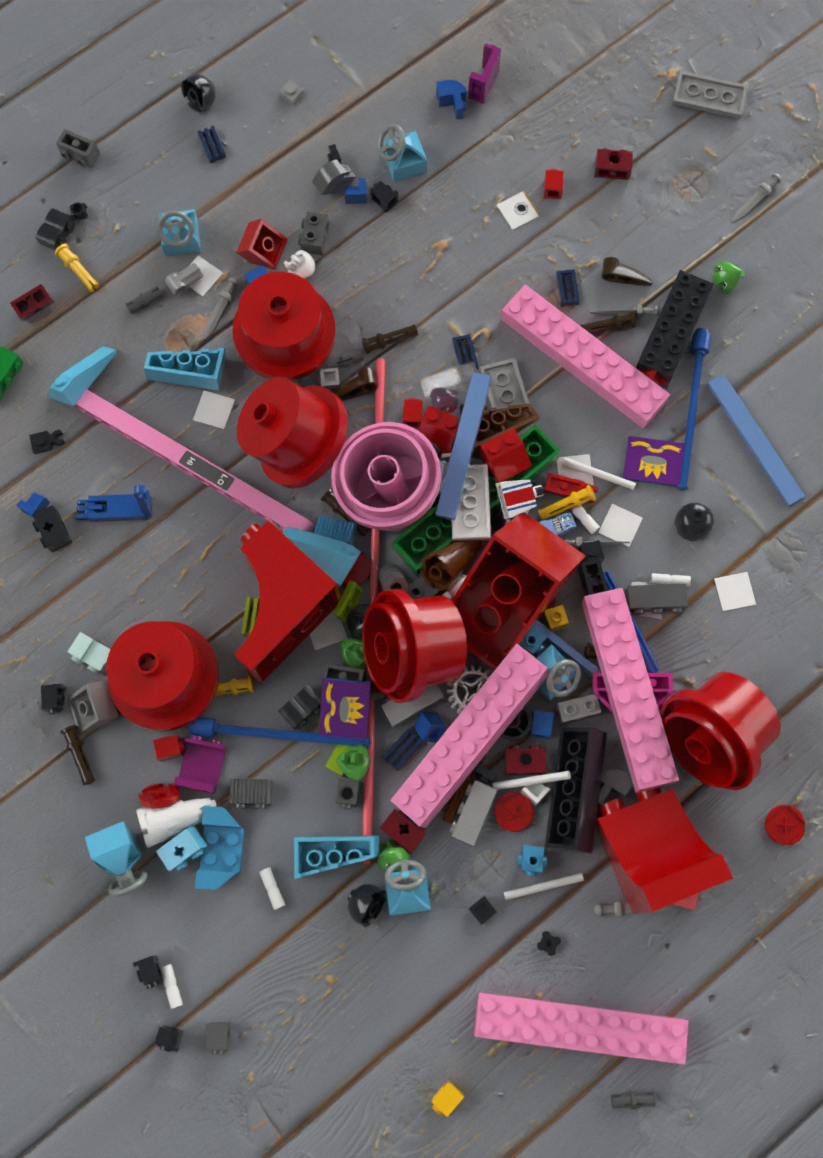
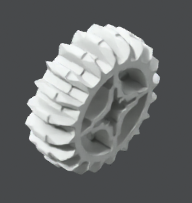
[446,665,490,714]

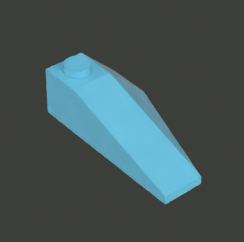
[47,346,117,407]
[283,527,361,587]

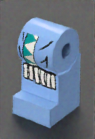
[539,513,577,537]

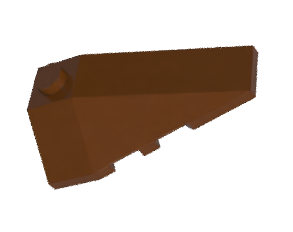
[456,403,540,458]

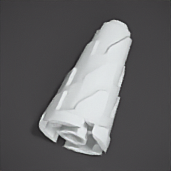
[136,797,217,848]

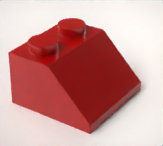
[236,219,288,270]
[418,405,458,456]
[479,428,532,483]

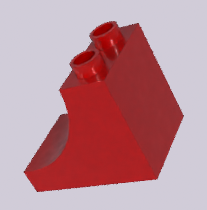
[451,512,586,670]
[234,520,341,685]
[595,787,733,913]

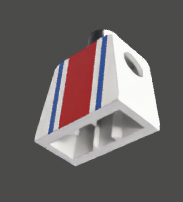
[495,480,544,519]

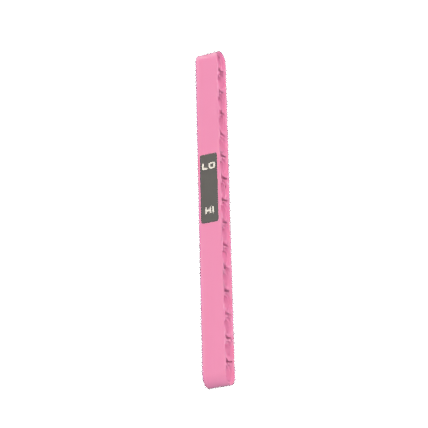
[74,389,315,533]

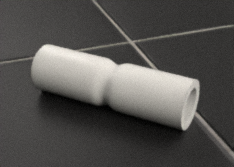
[569,506,600,535]
[650,573,691,587]
[259,867,285,910]
[160,964,183,1009]

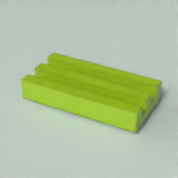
[333,581,364,623]
[241,597,260,636]

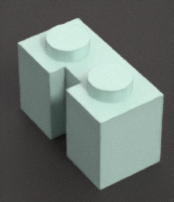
[67,632,110,674]

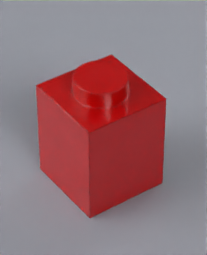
[544,169,564,199]
[403,398,423,428]
[153,734,186,761]

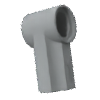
[165,263,204,297]

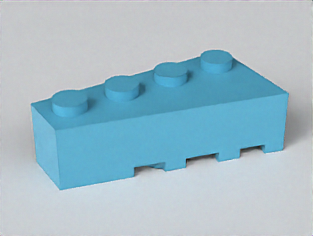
[144,348,227,391]
[294,835,379,879]

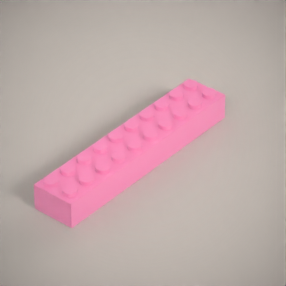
[501,284,670,429]
[581,588,679,793]
[390,644,550,828]
[474,992,688,1064]

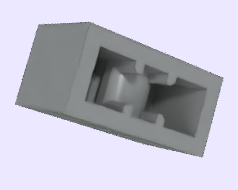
[556,694,601,725]

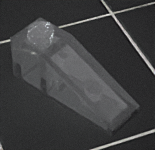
[420,362,477,399]

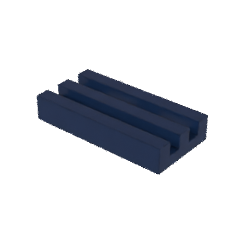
[197,125,226,163]
[556,269,580,307]
[452,334,479,373]
[382,728,423,771]

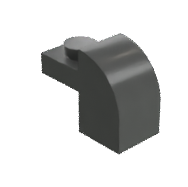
[312,159,356,195]
[598,769,633,806]

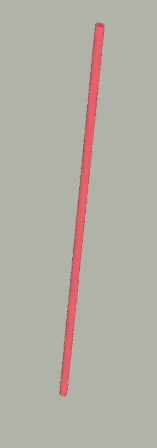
[361,358,385,865]

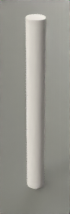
[563,457,636,490]
[492,771,571,790]
[503,873,584,900]

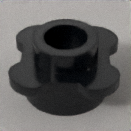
[69,202,88,221]
[537,931,561,956]

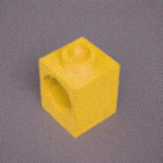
[542,605,569,632]
[431,1080,464,1117]

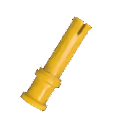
[55,244,99,292]
[538,485,596,521]
[215,675,255,696]

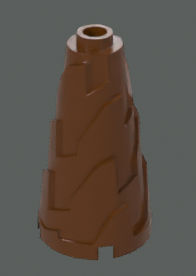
[420,540,482,591]

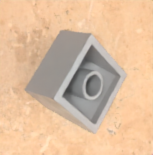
[67,680,119,734]

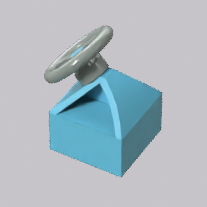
[378,124,427,182]
[157,209,201,256]
[536,644,581,703]
[85,821,147,897]
[385,860,431,916]

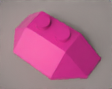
[592,672,673,714]

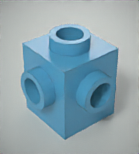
[520,626,548,656]
[517,846,547,876]

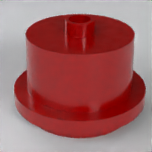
[232,271,336,381]
[237,377,347,489]
[362,589,467,703]
[106,621,220,732]
[661,672,781,790]

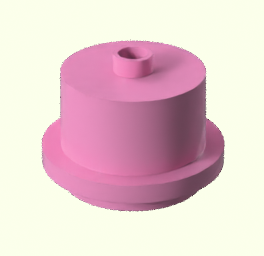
[331,422,441,532]

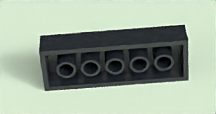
[545,727,607,854]

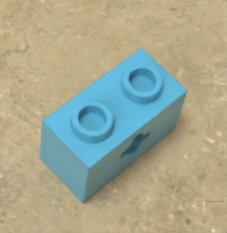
[156,826,207,872]

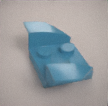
[195,806,245,890]

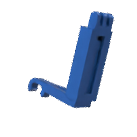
[77,485,152,522]

